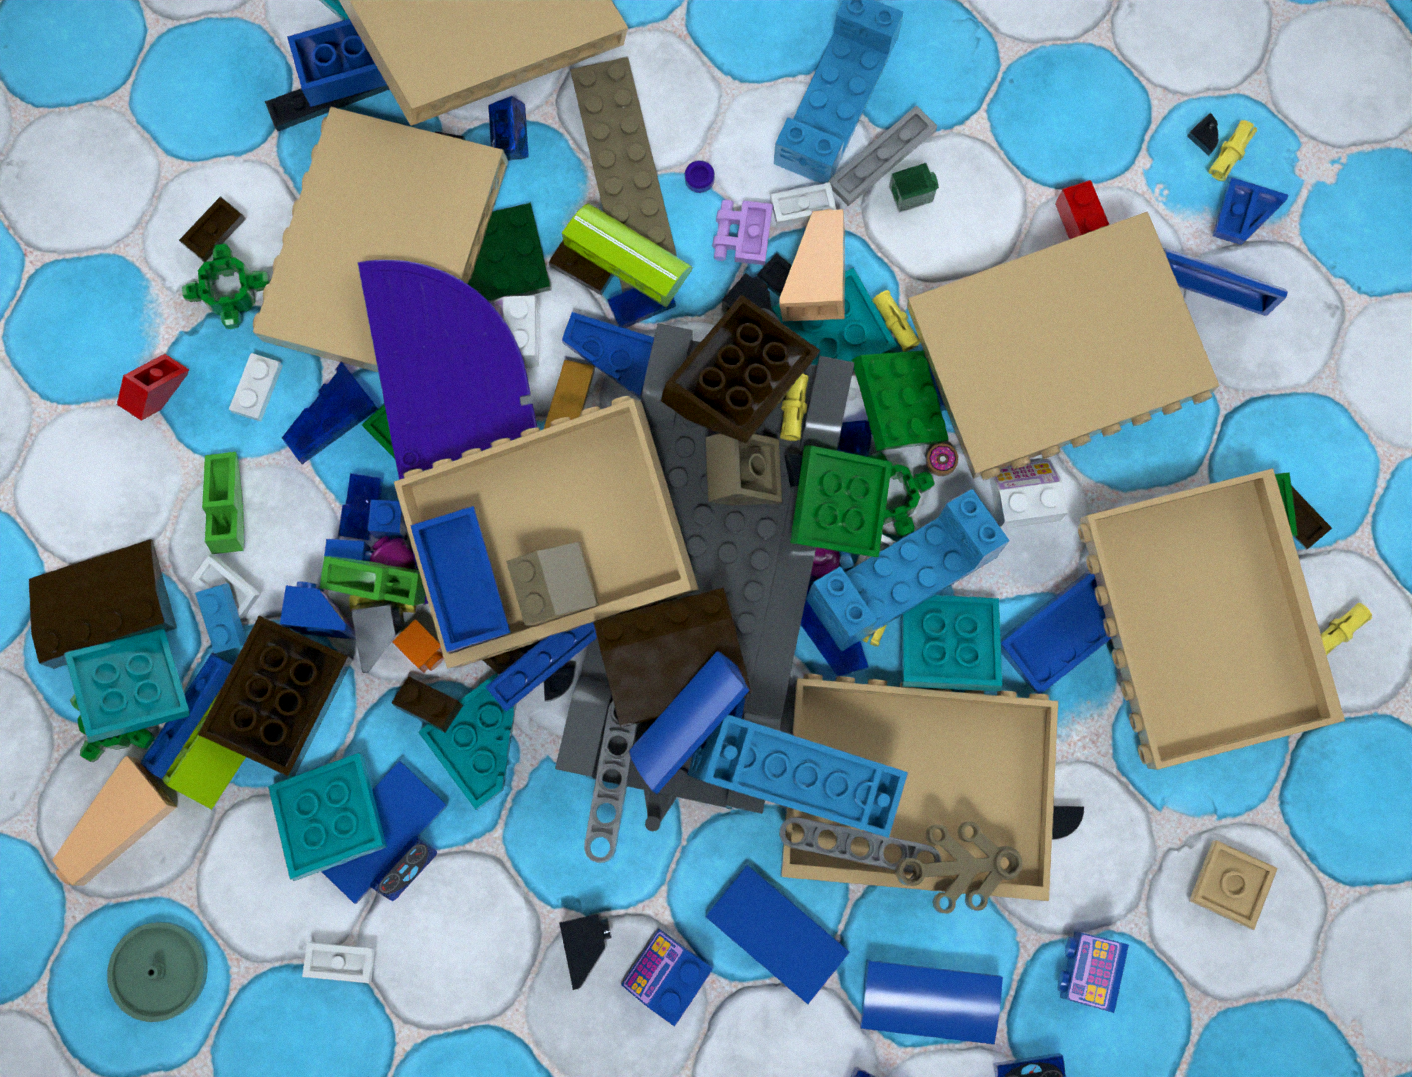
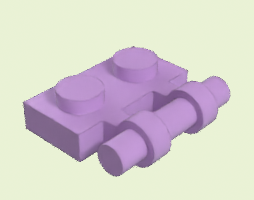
[712,200,773,266]

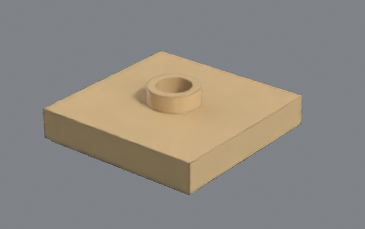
[1189,840,1278,930]

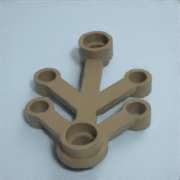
[896,822,1022,914]

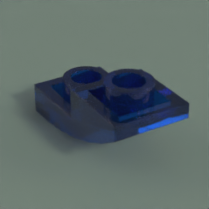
[338,473,384,540]

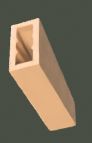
[779,209,845,322]
[52,756,177,886]

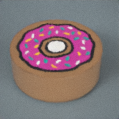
[926,443,958,476]

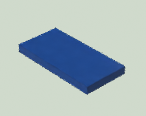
[321,761,448,904]
[705,865,850,1004]

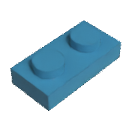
[195,583,246,654]

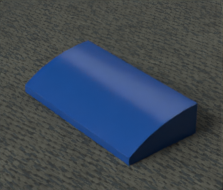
[1163,248,1288,317]
[410,506,511,653]
[1001,570,1112,694]
[629,651,749,794]
[860,960,1003,1045]

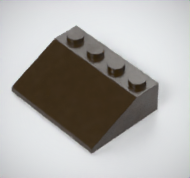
[660,294,820,443]
[29,539,177,669]
[593,587,752,728]
[198,615,353,777]

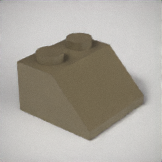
[706,433,782,506]
[506,542,599,626]

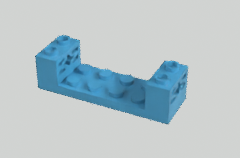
[774,0,904,184]
[806,489,1010,652]
[687,715,908,838]

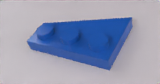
[562,312,654,399]

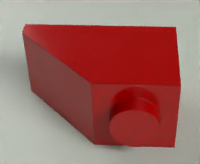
[116,354,189,421]

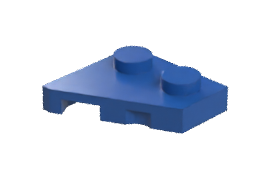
[1212,178,1288,245]

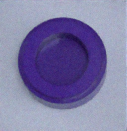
[685,160,715,193]

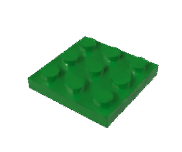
[852,351,949,451]
[790,446,892,557]

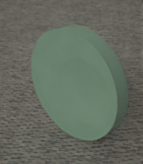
[107,922,208,1022]

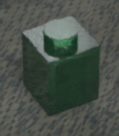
[889,163,939,213]

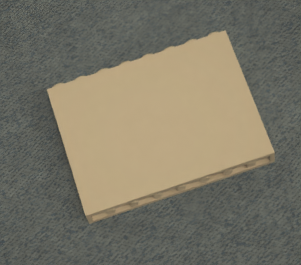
[339,0,628,126]
[253,107,508,372]
[907,211,1220,480]
[394,396,699,669]
[1078,468,1345,770]
[781,674,1058,901]

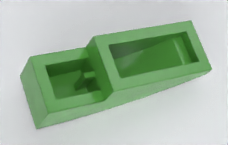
[202,452,244,554]
[320,556,426,606]

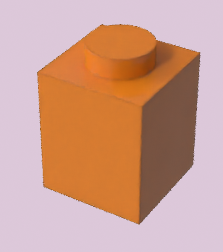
[392,619,444,673]

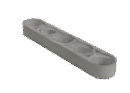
[584,701,638,863]
[779,817,941,874]

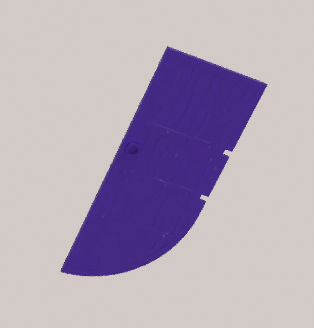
[358,260,538,605]

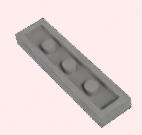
[828,106,937,206]

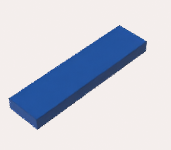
[486,613,597,712]
[140,653,233,778]

